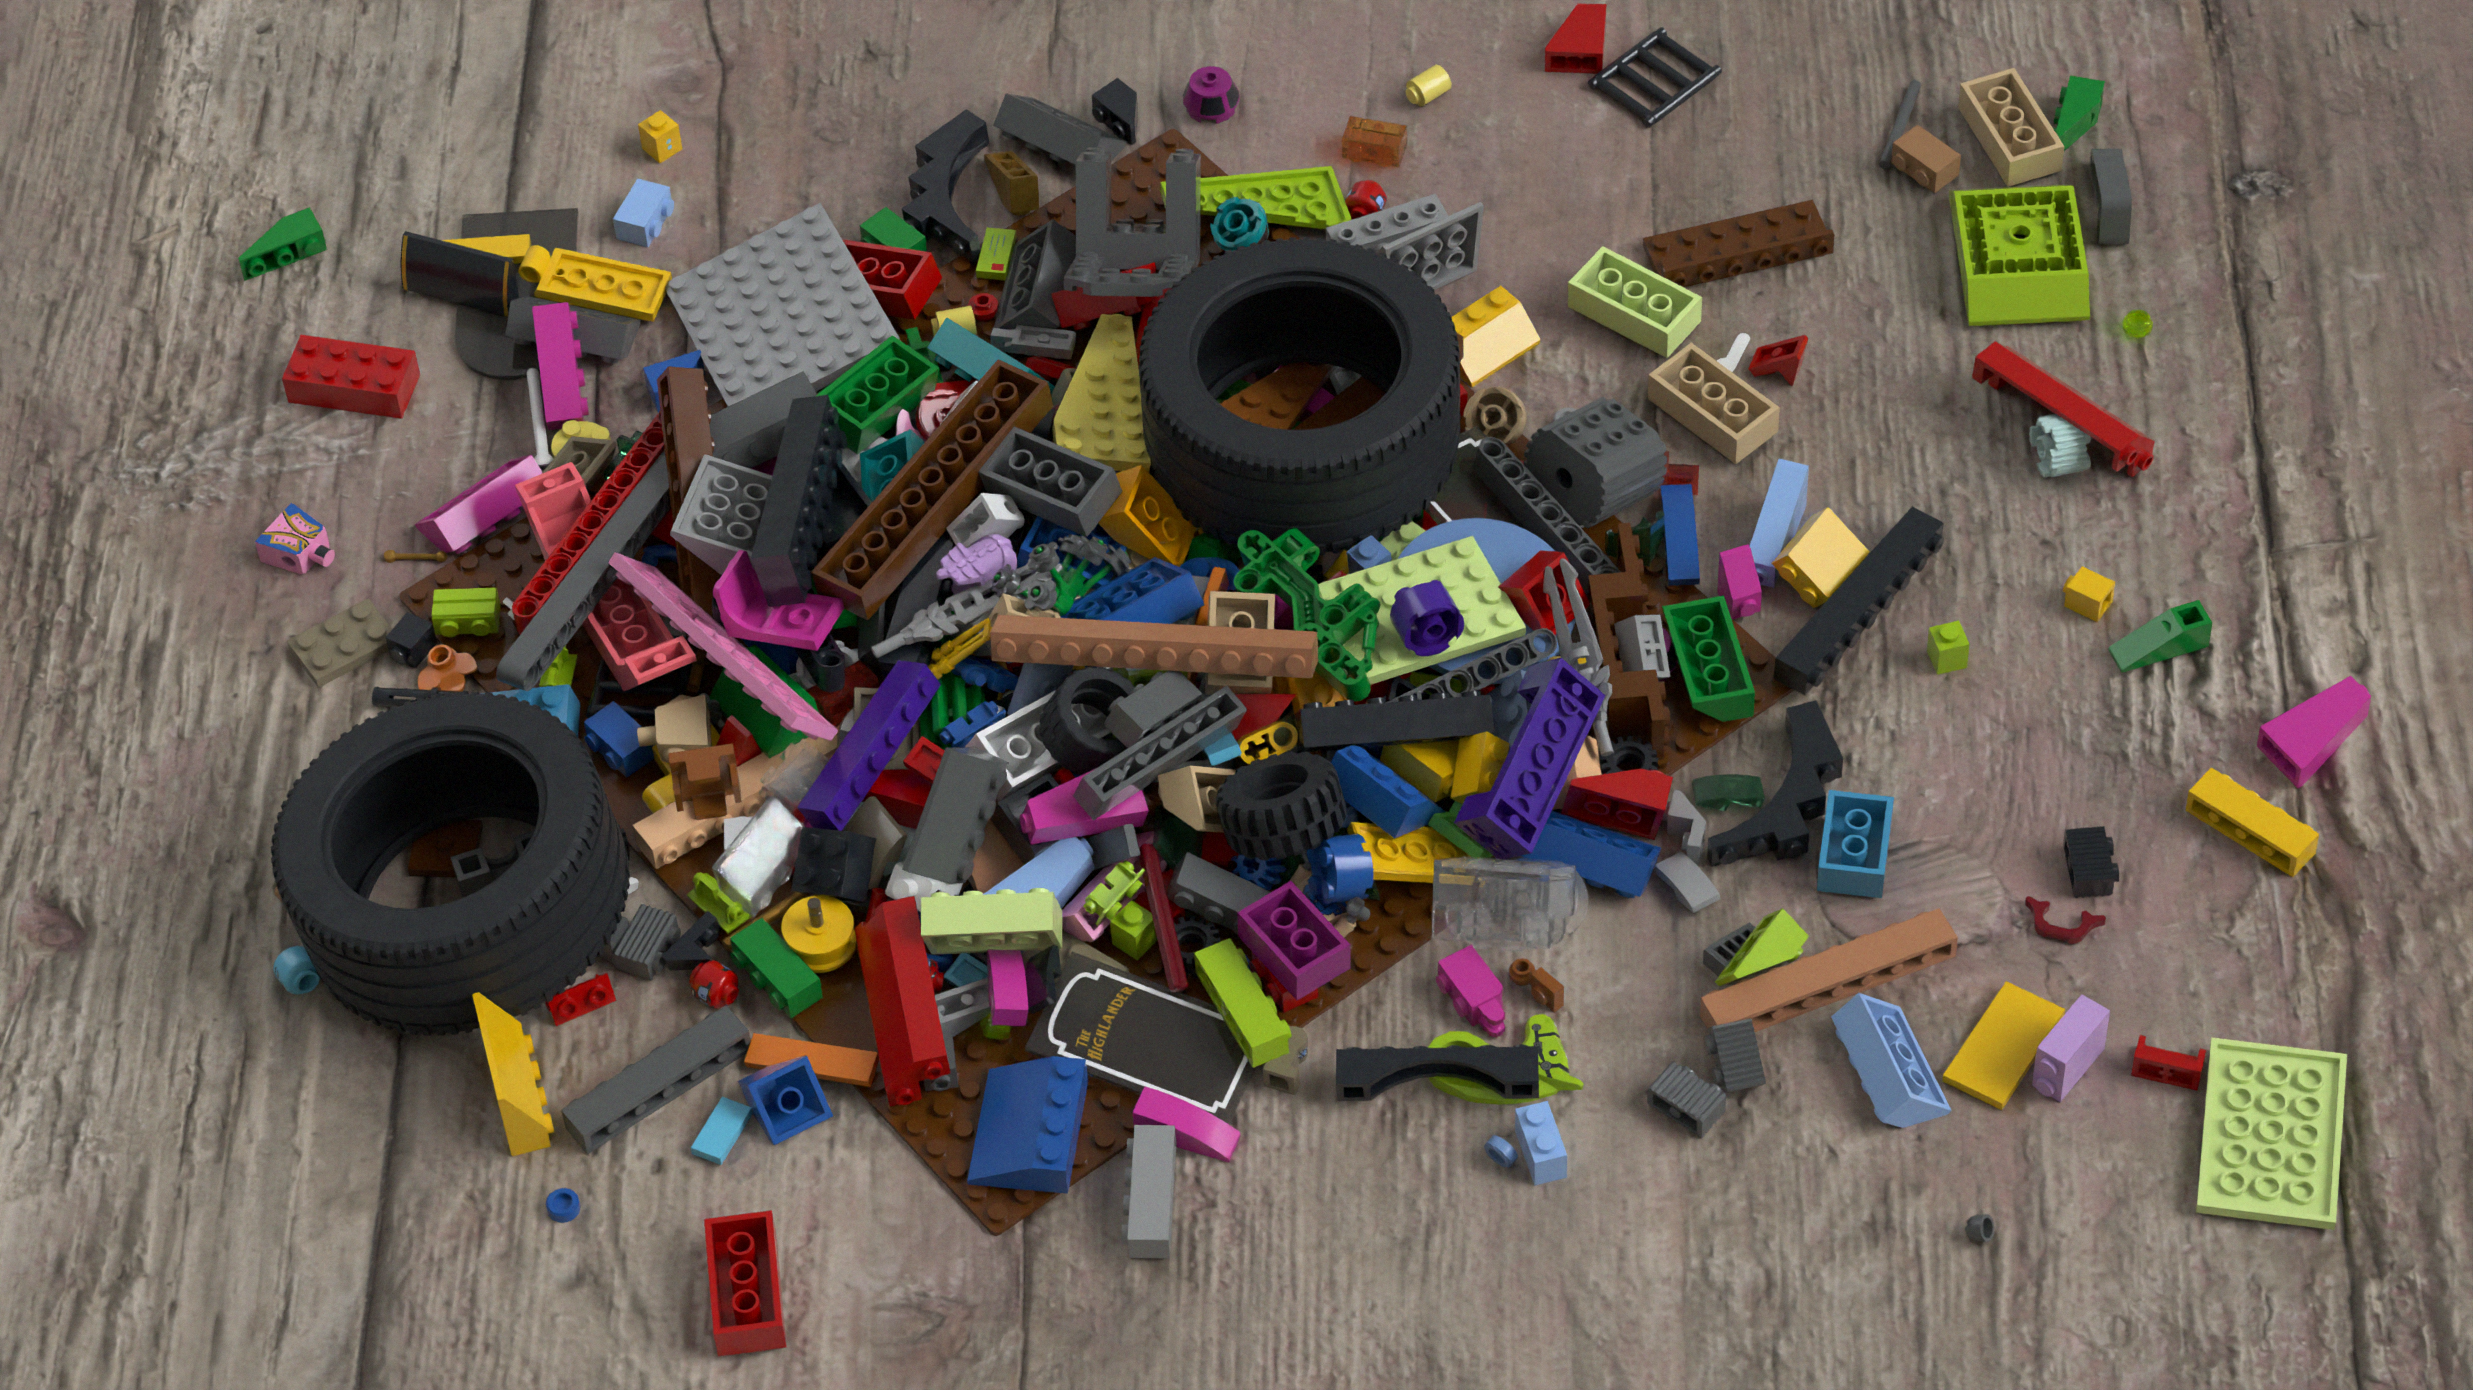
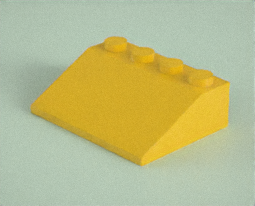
[472,992,554,1156]

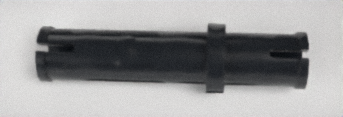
[372,687,469,707]

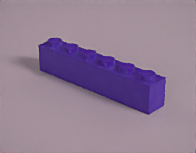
[797,660,941,831]

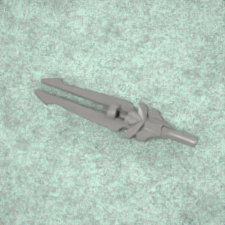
[1543,558,1614,756]
[871,559,1062,659]

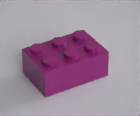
[1237,881,1350,1000]

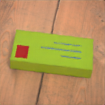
[976,227,1017,280]

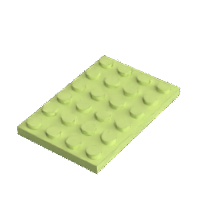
[1318,536,1526,685]
[2196,1037,2347,1230]

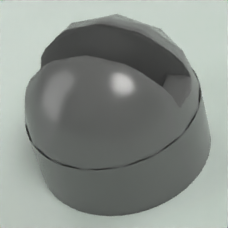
[1965,1214,1994,1242]

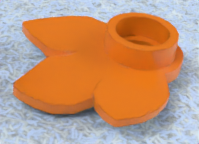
[418,644,477,692]

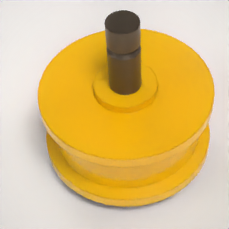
[781,895,857,973]

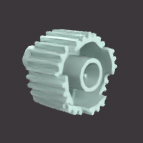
[2029,414,2091,477]

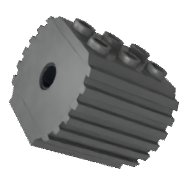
[1524,397,1667,528]

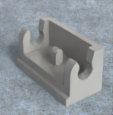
[1614,615,1670,681]

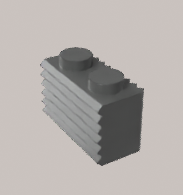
[612,904,681,981]
[1704,1018,1766,1094]
[1647,1062,1726,1138]

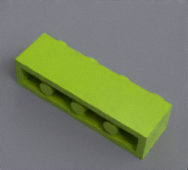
[1194,938,1292,1068]

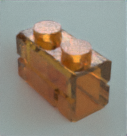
[1342,116,1408,168]

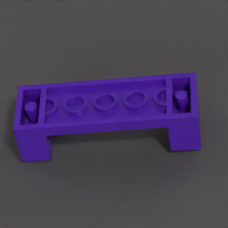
[1454,658,1606,860]

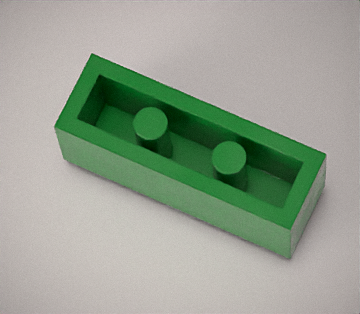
[730,918,823,1018]

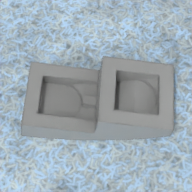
[1655,851,1721,913]

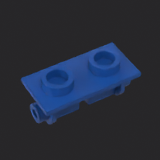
[939,701,1006,748]

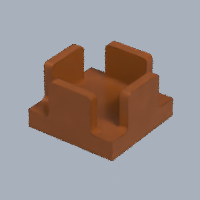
[668,744,742,820]

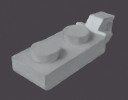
[991,325,1076,360]

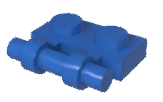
[950,655,1019,693]

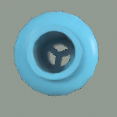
[273,946,321,995]

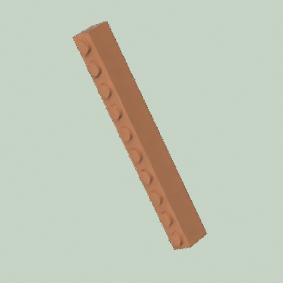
[990,615,1318,678]

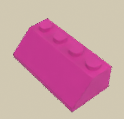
[415,455,543,554]

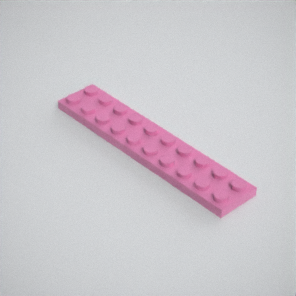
[608,552,838,741]

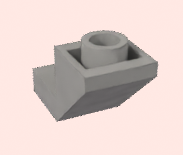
[1662,790,1706,866]

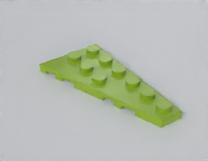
[1160,166,1352,230]

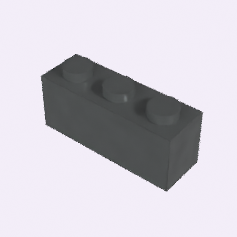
[1104,671,1202,748]
[1167,852,1271,935]

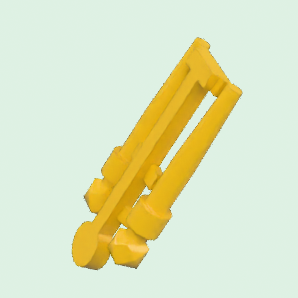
[928,618,992,680]

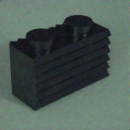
[2063,826,2119,899]

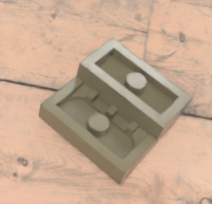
[844,796,908,889]

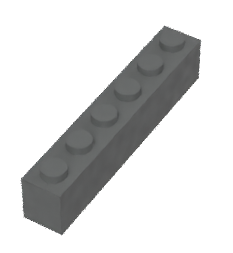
[1073,686,1247,821]
[561,1005,751,1154]

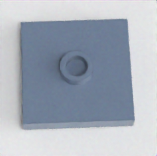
[1007,663,1074,715]

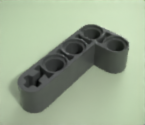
[2090,149,2132,244]

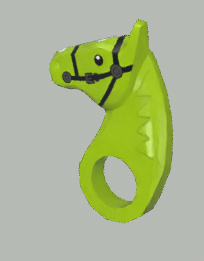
[1428,1014,1584,1105]

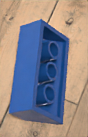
[1521,811,1661,898]

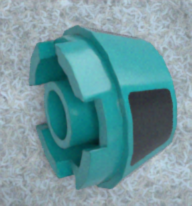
[1210,197,1269,252]

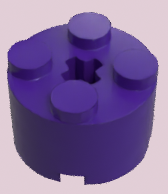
[1390,580,1464,656]

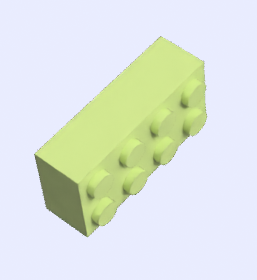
[1568,246,1702,358]
[921,888,1062,954]

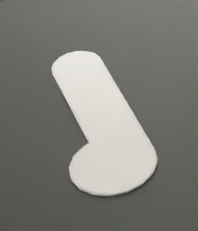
[1717,333,1750,372]

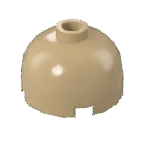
[1464,387,1527,446]

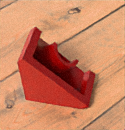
[1232,694,1296,744]

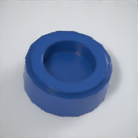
[546,1188,581,1223]

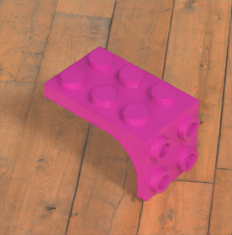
[713,550,844,651]

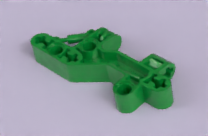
[1234,528,1380,702]

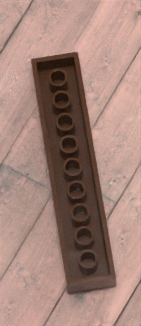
[811,359,1053,620]

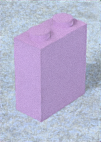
[2032,994,2110,1102]

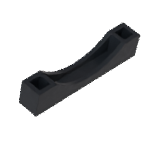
[1336,1044,1539,1101]

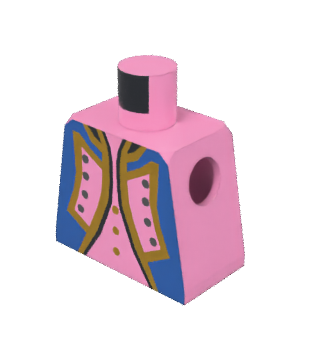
[255,503,335,574]

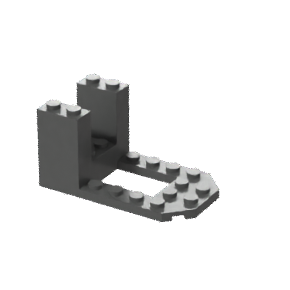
[1064,147,1201,297]

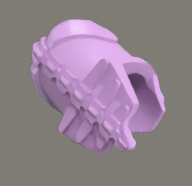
[936,534,1017,598]

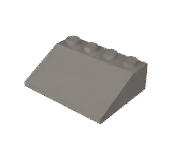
[1377,202,1484,290]
[670,454,772,575]

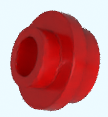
[968,293,998,321]

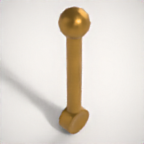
[384,550,448,563]

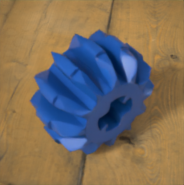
[1230,855,1288,891]

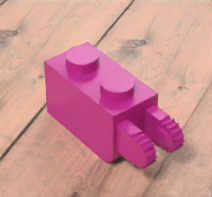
[1436,944,1505,1038]

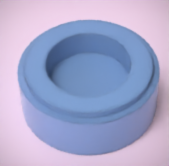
[1484,1135,1518,1167]

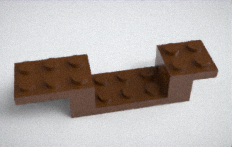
[1588,522,1670,759]

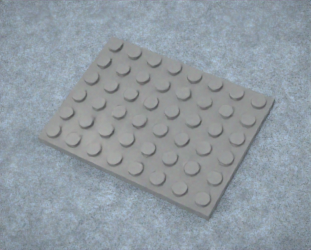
[665,203,901,406]

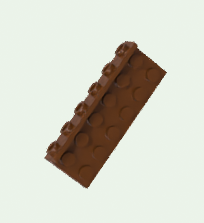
[1643,199,1835,287]

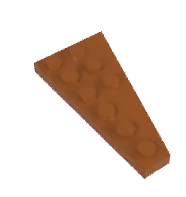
[1220,362,1333,430]

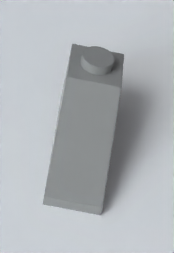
[935,977,991,1037]

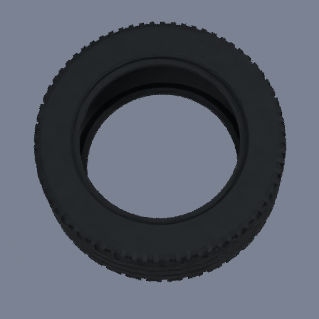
[1139,237,1460,555]
[271,692,630,1036]

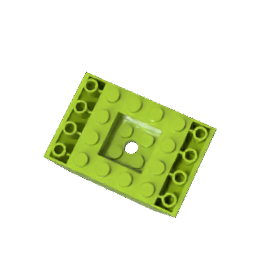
[1948,185,2090,326]

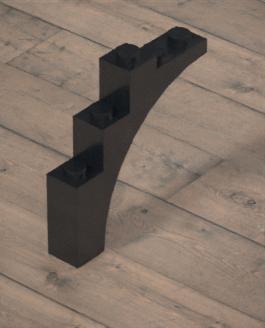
[902,109,989,263]
[1707,700,1843,867]

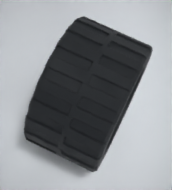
[1039,667,1135,775]

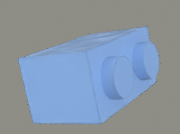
[613,179,674,247]
[1515,1101,1567,1185]

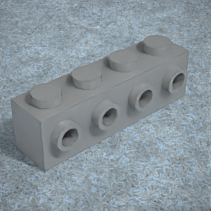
[1326,194,1448,253]
[1122,1125,1176,1258]

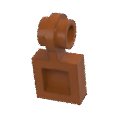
[1509,958,1564,1013]

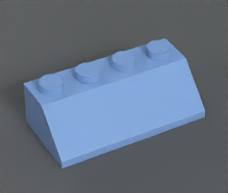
[1831,993,1952,1128]

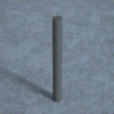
[1879,80,1921,169]

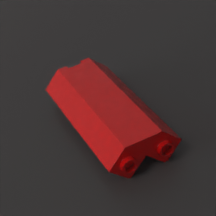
[1972,341,2155,477]
[854,896,951,1107]

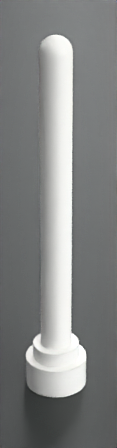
[527,368,554,472]

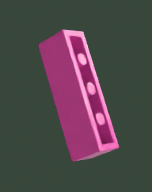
[532,302,589,430]

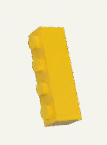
[2185,767,2319,877]

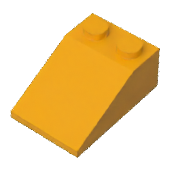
[1098,465,1196,567]

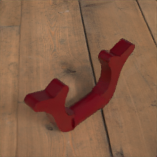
[2025,896,2106,944]

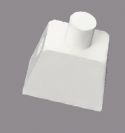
[946,493,1024,548]
[885,860,963,911]

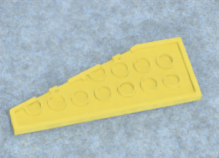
[1052,314,1151,473]

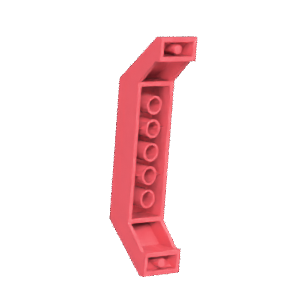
[515,462,697,691]

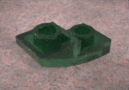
[1691,774,1765,811]

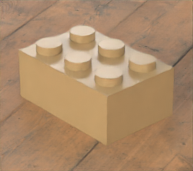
[1205,591,1275,695]

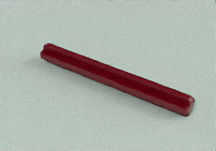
[1138,843,1188,992]

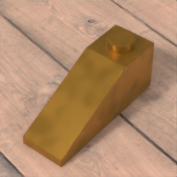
[984,151,1039,215]

